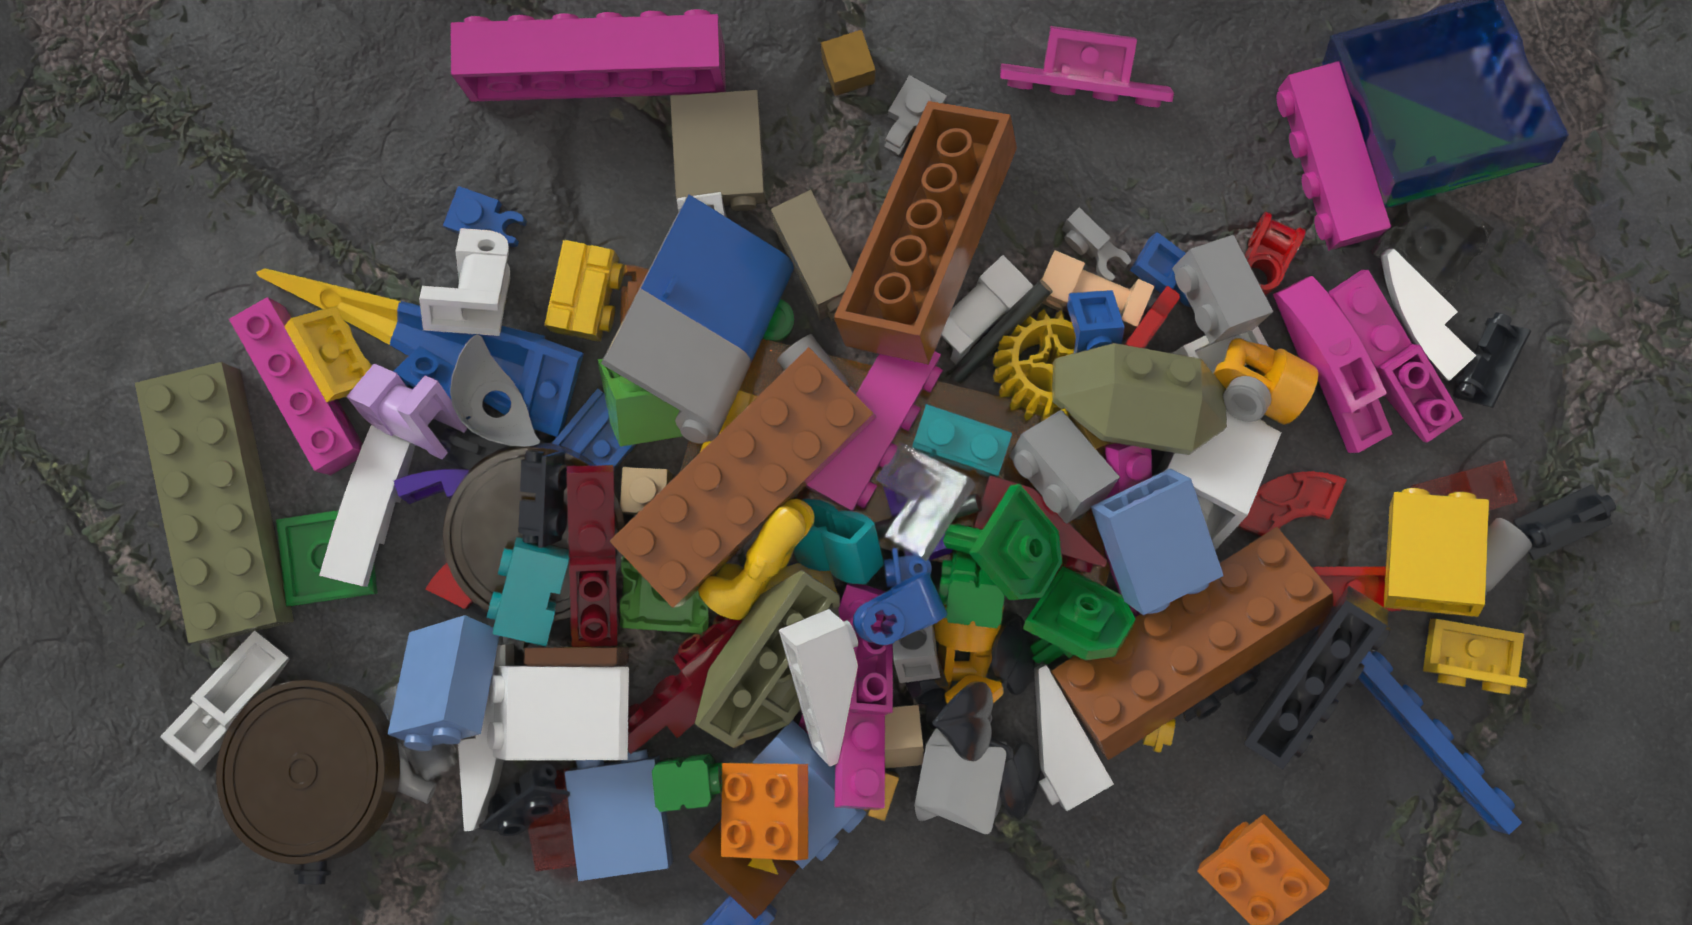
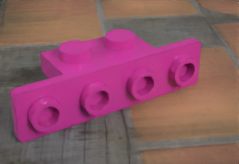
[1000,26,1174,107]

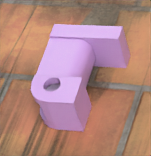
[346,364,467,459]

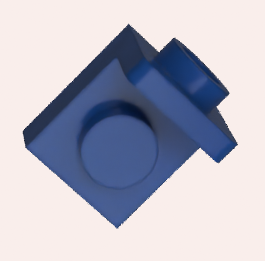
[1067,290,1125,353]

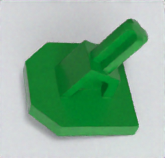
[943,484,1062,600]
[1023,566,1136,664]

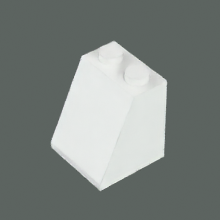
[1153,409,1282,550]
[487,666,629,760]

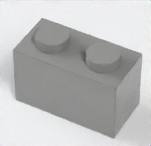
[1172,235,1273,345]
[1009,410,1120,524]

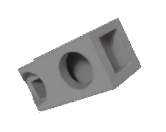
[893,625,940,683]

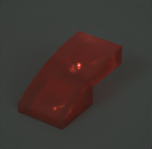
[1410,460,1518,510]
[528,768,576,872]

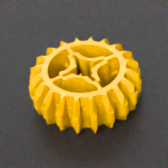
[993,309,1076,422]

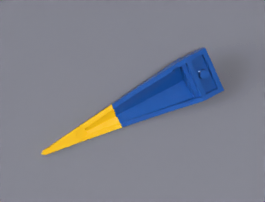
[256,268,584,437]

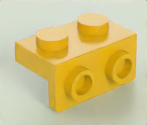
[1423,619,1527,695]

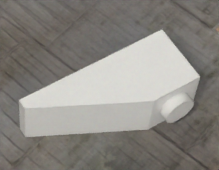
[779,609,858,766]
[1034,664,1114,811]

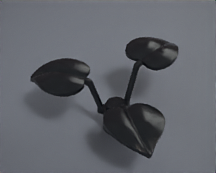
[926,614,1040,821]

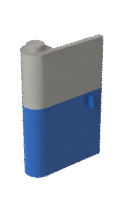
[601,194,794,444]

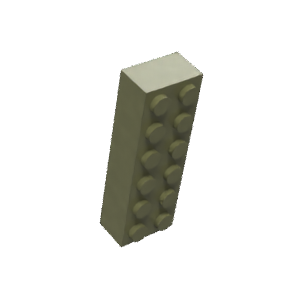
[135,362,294,643]

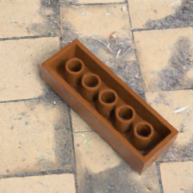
[834,101,1017,365]
[610,347,876,608]
[1051,527,1334,760]

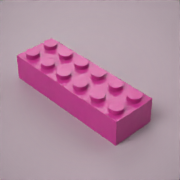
[451,9,726,102]

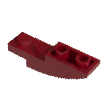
[567,465,617,647]
[628,614,743,754]

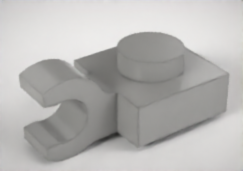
[884,75,947,156]
[1062,207,1131,282]

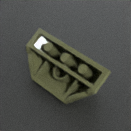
[1052,343,1227,455]
[695,570,840,748]

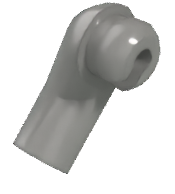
[397,743,437,804]

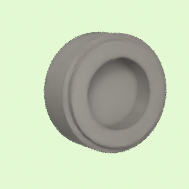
[1223,376,1271,422]

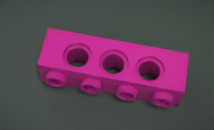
[229,297,363,476]

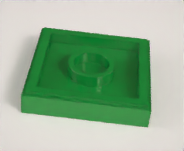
[276,510,378,607]

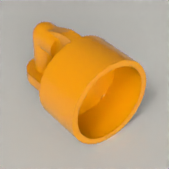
[1214,338,1318,425]
[933,605,1004,687]

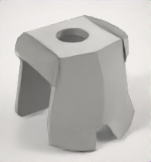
[914,728,1007,834]

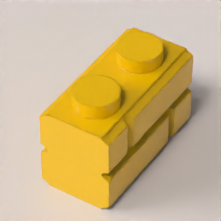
[544,240,624,341]

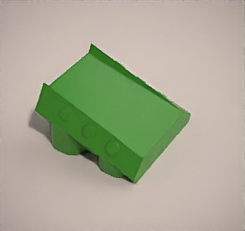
[620,556,709,634]

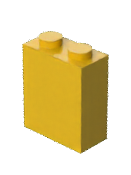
[1384,488,1489,617]

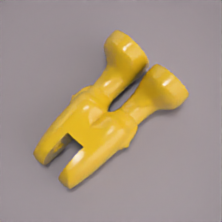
[698,499,815,620]

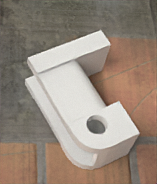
[419,228,511,336]
[941,255,1033,365]

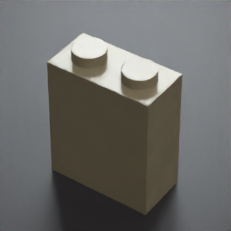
[670,90,766,211]
[770,190,853,321]

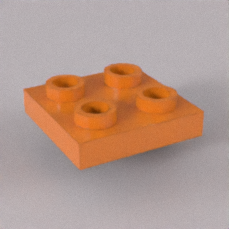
[721,763,808,861]
[1197,814,1330,925]

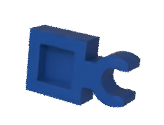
[443,186,527,247]
[1130,232,1191,307]

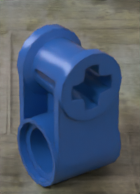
[853,572,948,645]

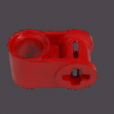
[1245,211,1306,296]

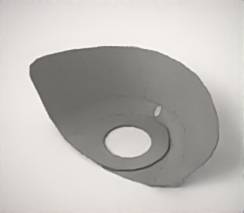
[450,334,540,447]

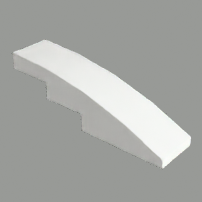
[319,425,415,587]
[458,644,514,831]

